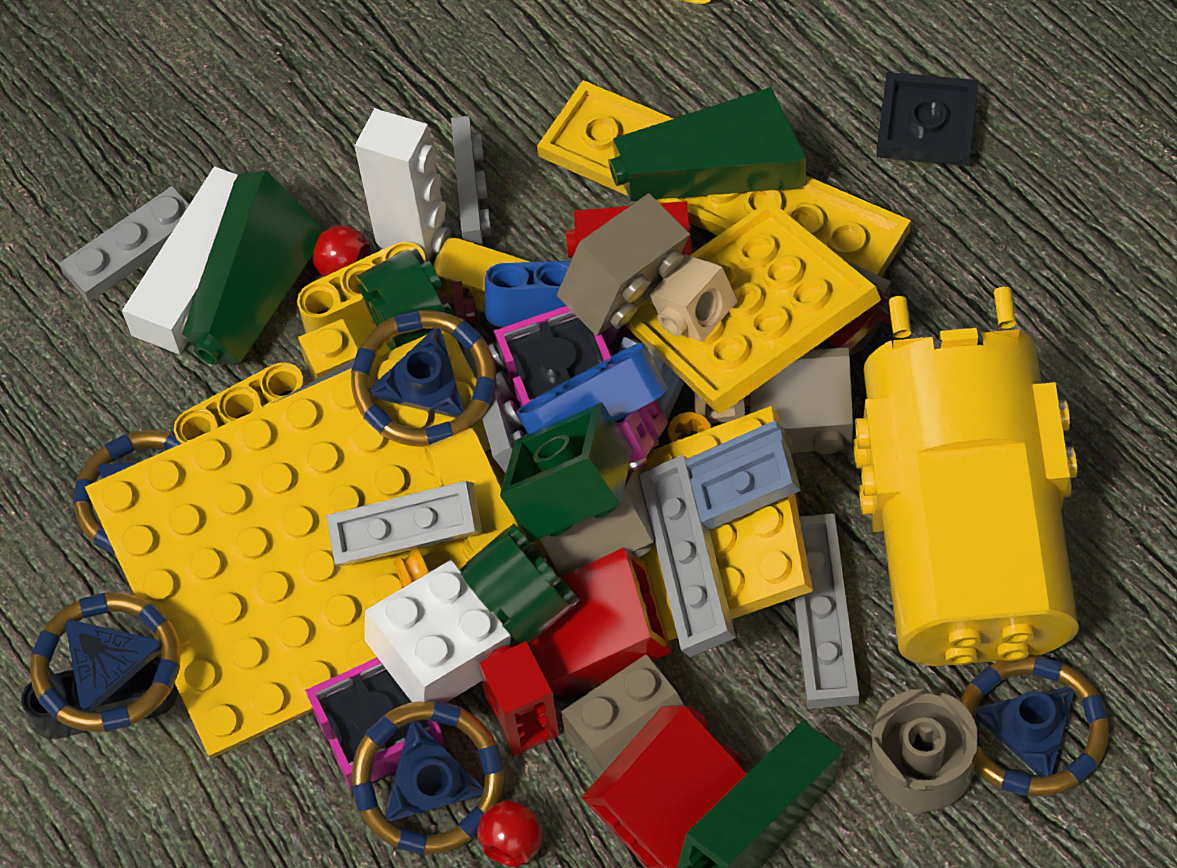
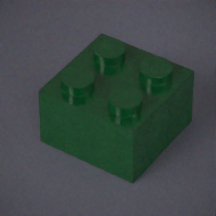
[499,402,633,542]

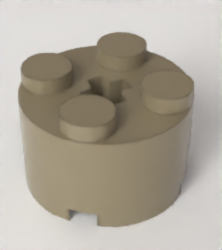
[869,689,978,815]

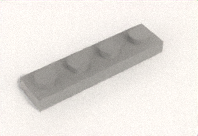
[461,330,525,473]
[639,455,736,657]
[793,513,859,709]

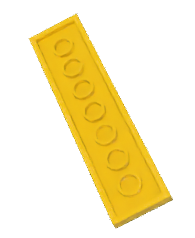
[537,80,911,277]

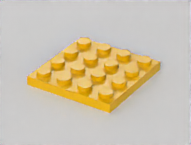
[625,200,881,415]
[638,406,813,641]

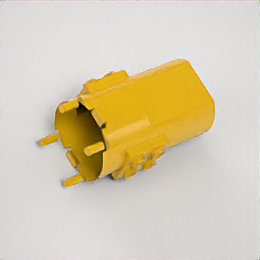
[854,287,1079,666]

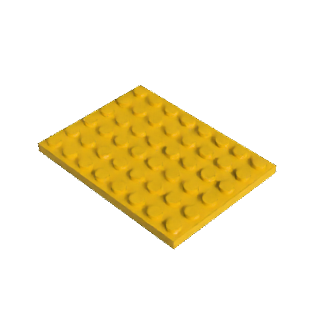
[85,331,561,760]

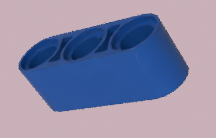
[485,261,571,327]
[517,343,668,434]

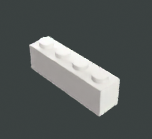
[354,108,451,265]
[122,166,238,355]

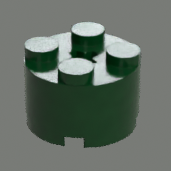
[356,248,456,351]
[459,523,580,645]

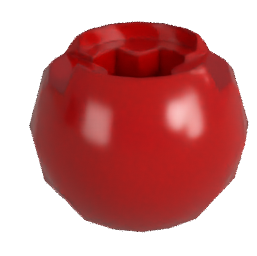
[313,225,370,277]
[477,800,544,867]

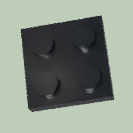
[877,72,979,166]

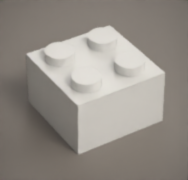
[365,560,511,703]

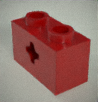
[478,641,560,756]

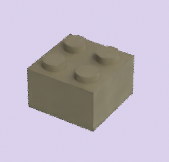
[557,193,690,336]

